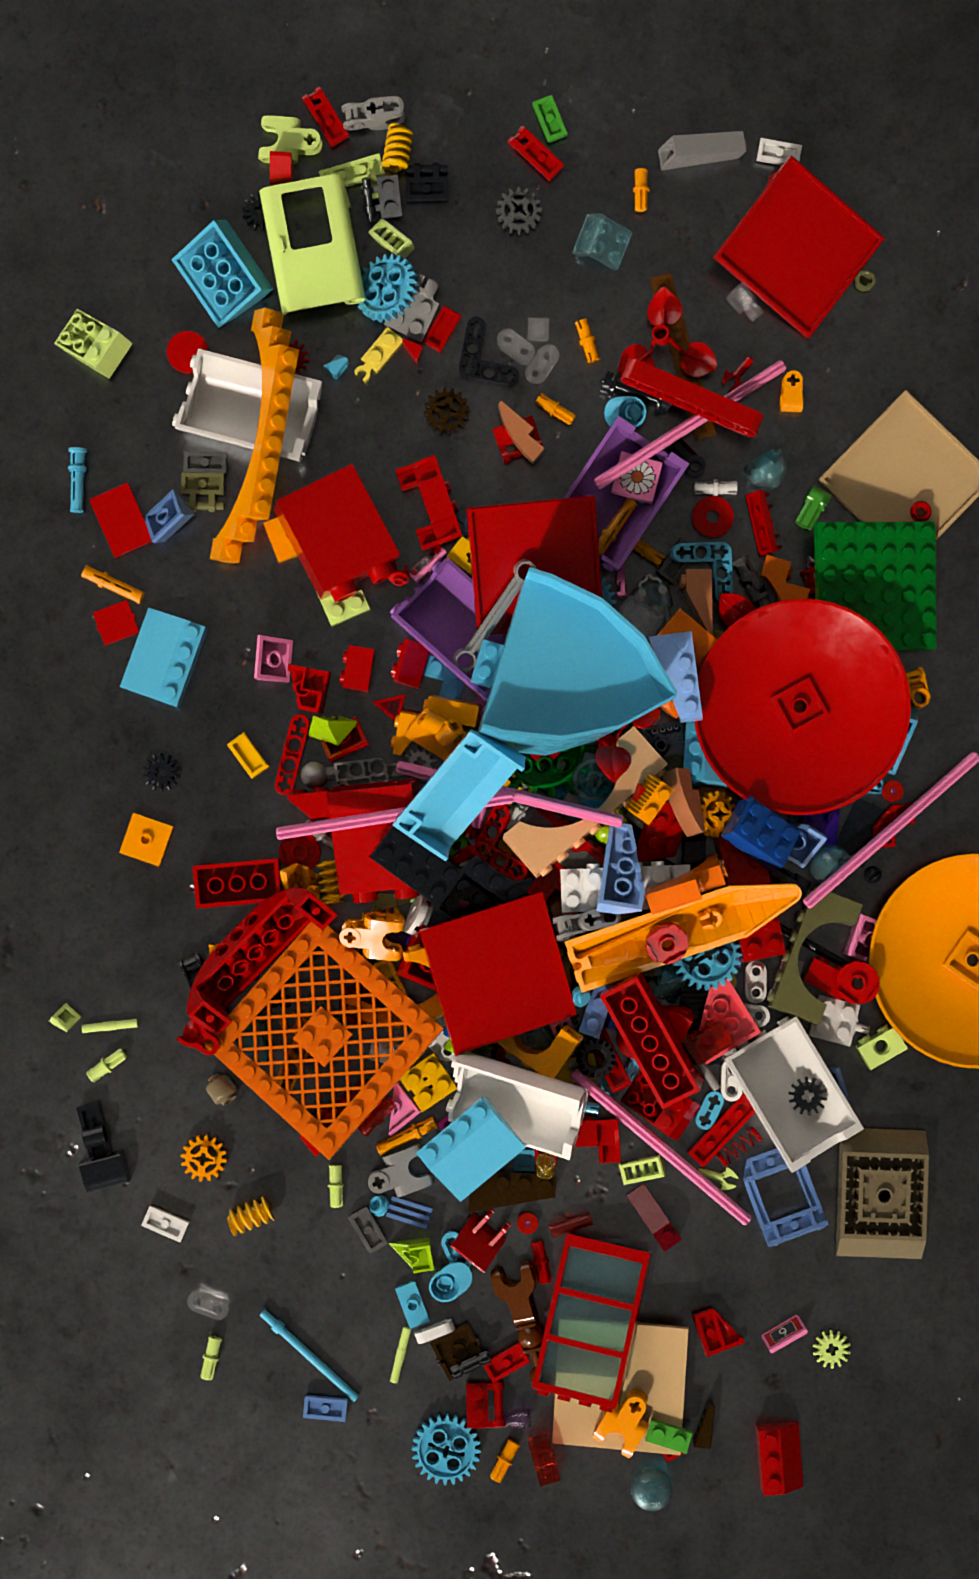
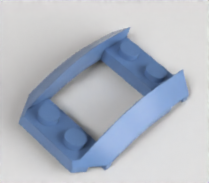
[743,1148,829,1247]

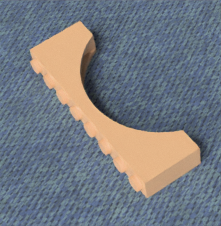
[503,726,668,878]

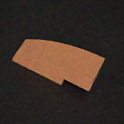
[498,401,544,464]
[663,768,705,837]

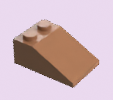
[679,569,713,634]

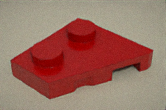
[692,1308,745,1357]

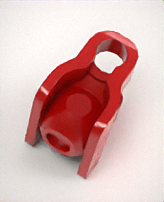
[176,1018,221,1055]

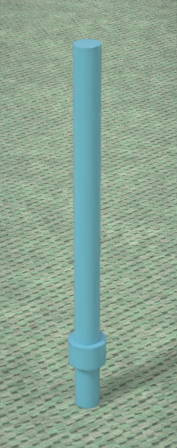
[259,1309,359,1402]

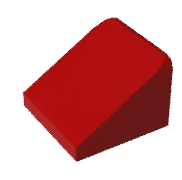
[402,338,423,365]

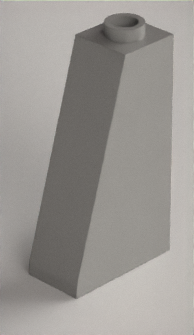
[658,131,747,170]

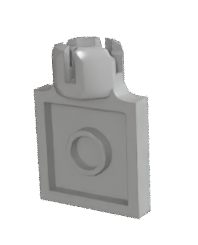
[384,274,440,343]

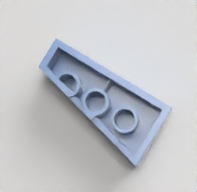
[648,631,703,723]

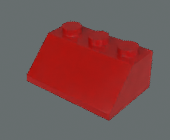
[756,1422,803,1496]

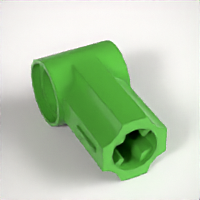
[795,485,832,531]

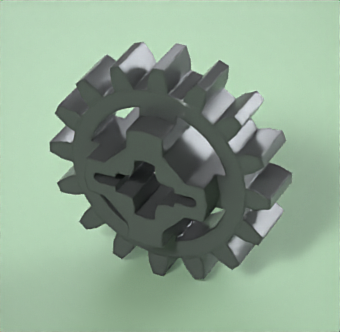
[496,187,542,235]

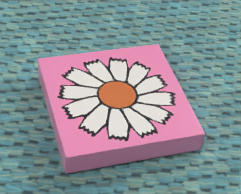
[610,451,662,504]

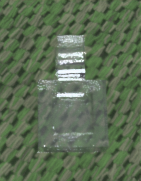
[726,283,764,321]

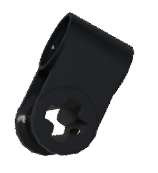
[178,952,204,989]

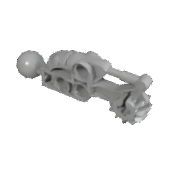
[301,745,438,790]

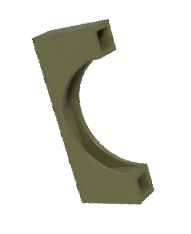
[767,886,863,1025]

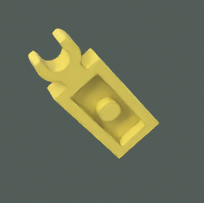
[354,327,403,383]

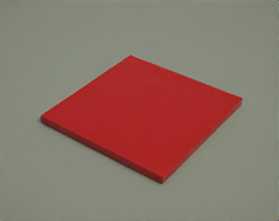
[713,155,885,338]
[466,495,602,635]
[419,891,577,1055]

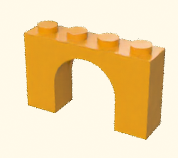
[495,1025,584,1079]

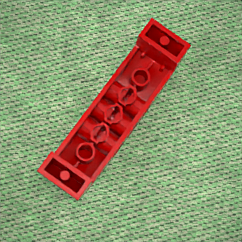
[187,888,337,1037]

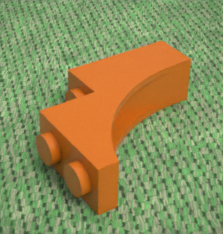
[645,854,728,915]

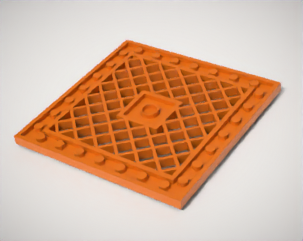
[204,921,444,1160]

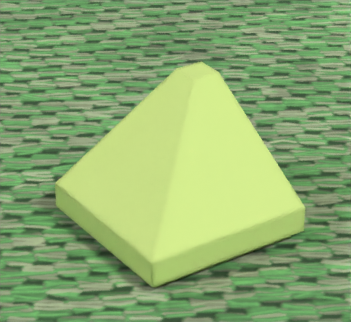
[49,1003,81,1032]

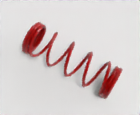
[716,1127,763,1167]

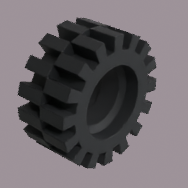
[576,1039,616,1078]

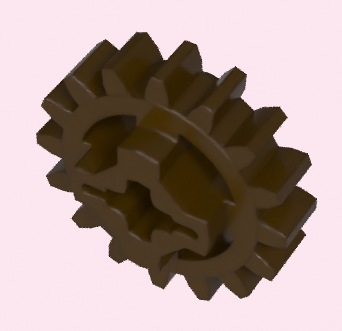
[424,387,470,435]

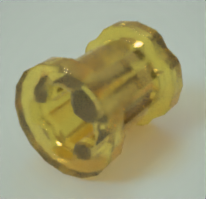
[536,1153,555,1179]

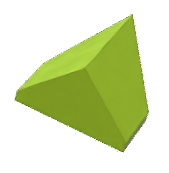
[308,716,357,746]
[389,1237,435,1273]

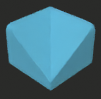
[323,354,349,379]

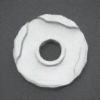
[404,895,429,935]

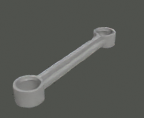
[453,559,537,672]

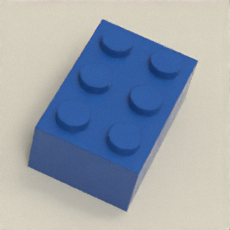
[721,796,801,871]

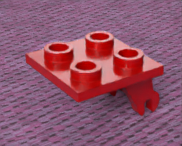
[450,1209,511,1273]

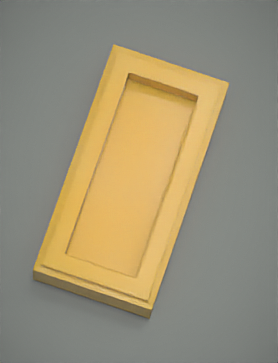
[227,732,269,779]

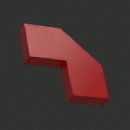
[872,802,915,848]

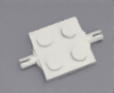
[808,994,870,1047]

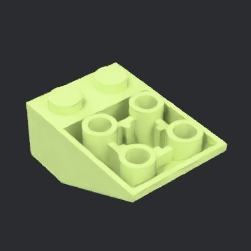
[54,309,132,379]

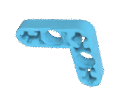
[670,542,733,604]

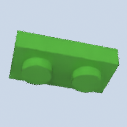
[532,95,567,143]
[645,1418,693,1454]

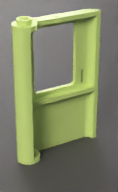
[259,171,366,315]

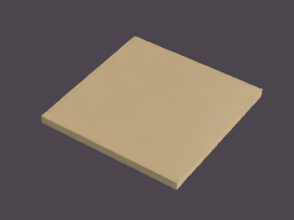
[817,390,979,540]
[552,1316,689,1455]

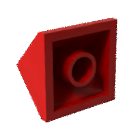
[321,716,370,763]

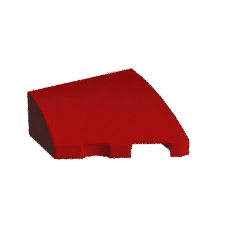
[288,664,331,714]

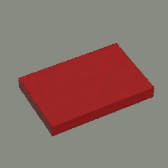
[89,482,152,558]

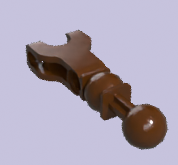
[490,1260,556,1385]

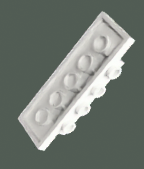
[560,861,690,913]

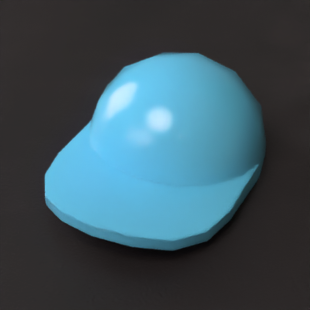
[604,396,648,427]
[429,1262,472,1302]

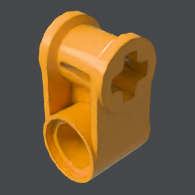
[780,370,803,412]
[905,666,930,709]

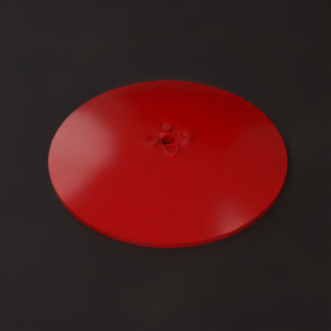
[694,599,911,815]

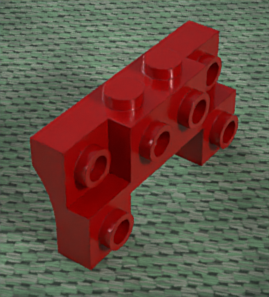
[395,455,462,551]
[534,1116,622,1166]

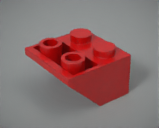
[391,638,430,689]
[287,787,329,819]

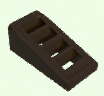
[693,1401,715,1449]

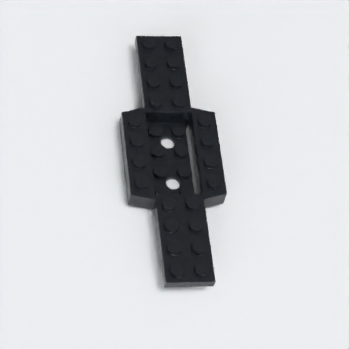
[369,823,579,993]

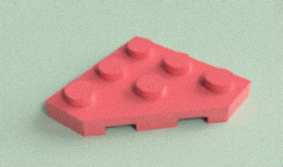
[695,979,761,1065]

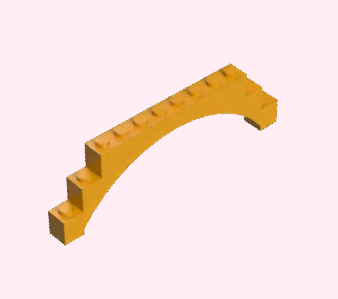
[210,308,299,563]

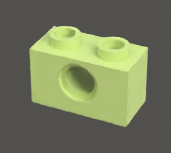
[855,1024,908,1070]

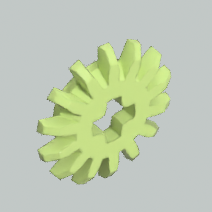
[812,1330,851,1369]

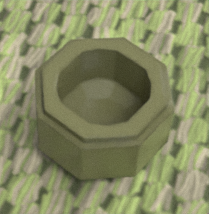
[854,270,876,292]

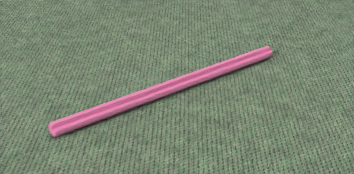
[594,360,786,489]
[803,752,979,908]
[396,761,624,828]
[276,791,513,840]
[570,1069,752,1225]

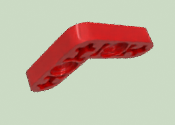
[473,804,530,881]

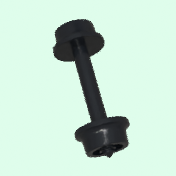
[600,371,673,414]

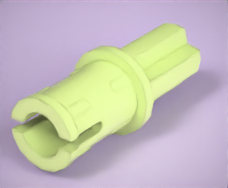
[86,1049,127,1082]
[328,1164,344,1208]
[201,1336,222,1380]

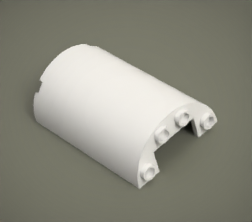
[172,348,322,462]
[724,1016,864,1173]
[446,1052,588,1160]

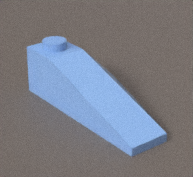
[596,823,645,914]

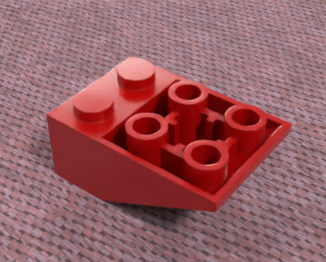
[620,1071,701,1141]

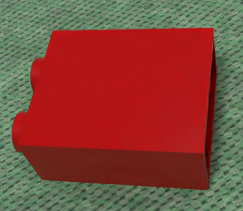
[274,464,400,603]
[326,778,420,903]

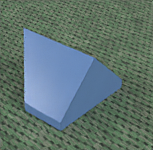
[785,820,828,868]

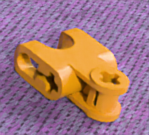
[339,912,405,961]
[593,1389,649,1458]

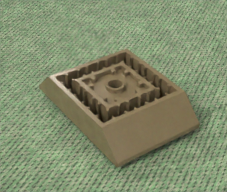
[836,1128,929,1259]

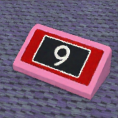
[408,546,448,584]
[761,1315,808,1353]

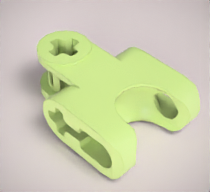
[258,116,323,164]

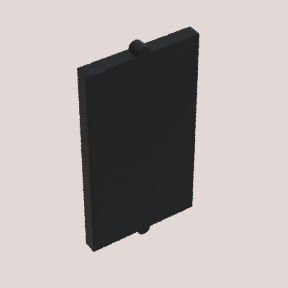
[831,798,885,868]

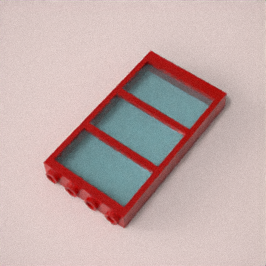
[532,1233,652,1413]

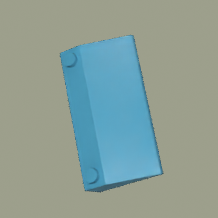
[393,730,526,861]

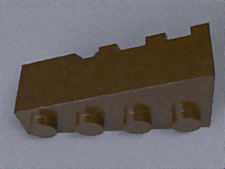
[468,1168,557,1213]

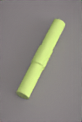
[82,1019,138,1033]
[390,1327,411,1384]

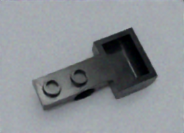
[76,1101,130,1193]

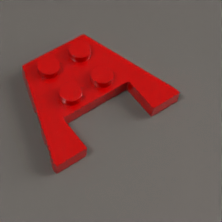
[632,783,684,862]

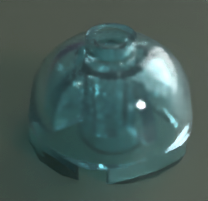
[743,449,787,489]
[572,759,615,801]
[810,845,852,885]
[630,1466,673,1511]

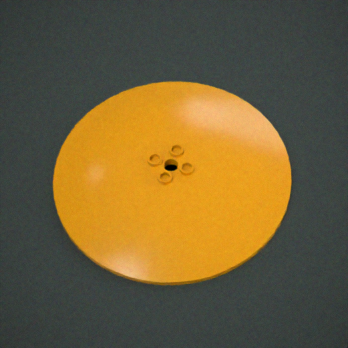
[869,854,979,1068]

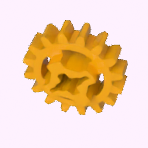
[700,791,736,837]
[180,1134,228,1182]

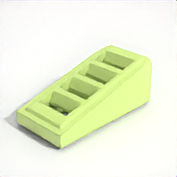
[368,218,415,259]
[619,1153,667,1185]

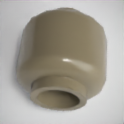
[206,1073,238,1106]

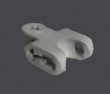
[341,96,405,130]
[553,909,621,941]
[368,1143,435,1197]

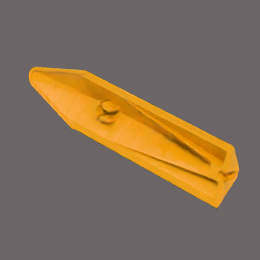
[565,883,802,993]

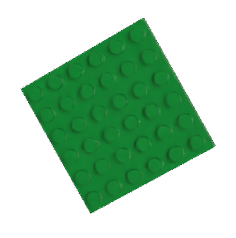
[814,522,937,650]

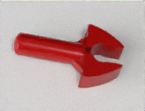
[722,356,754,392]

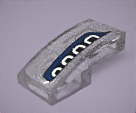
[640,721,686,744]

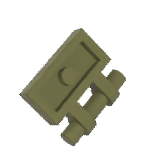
[181,472,225,512]

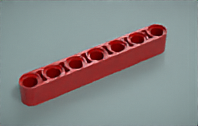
[621,358,764,437]

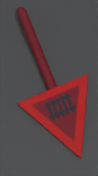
[372,694,421,722]

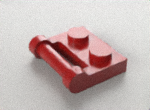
[492,415,545,465]
[466,1382,506,1429]

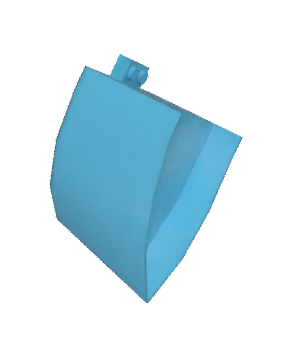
[470,567,677,756]

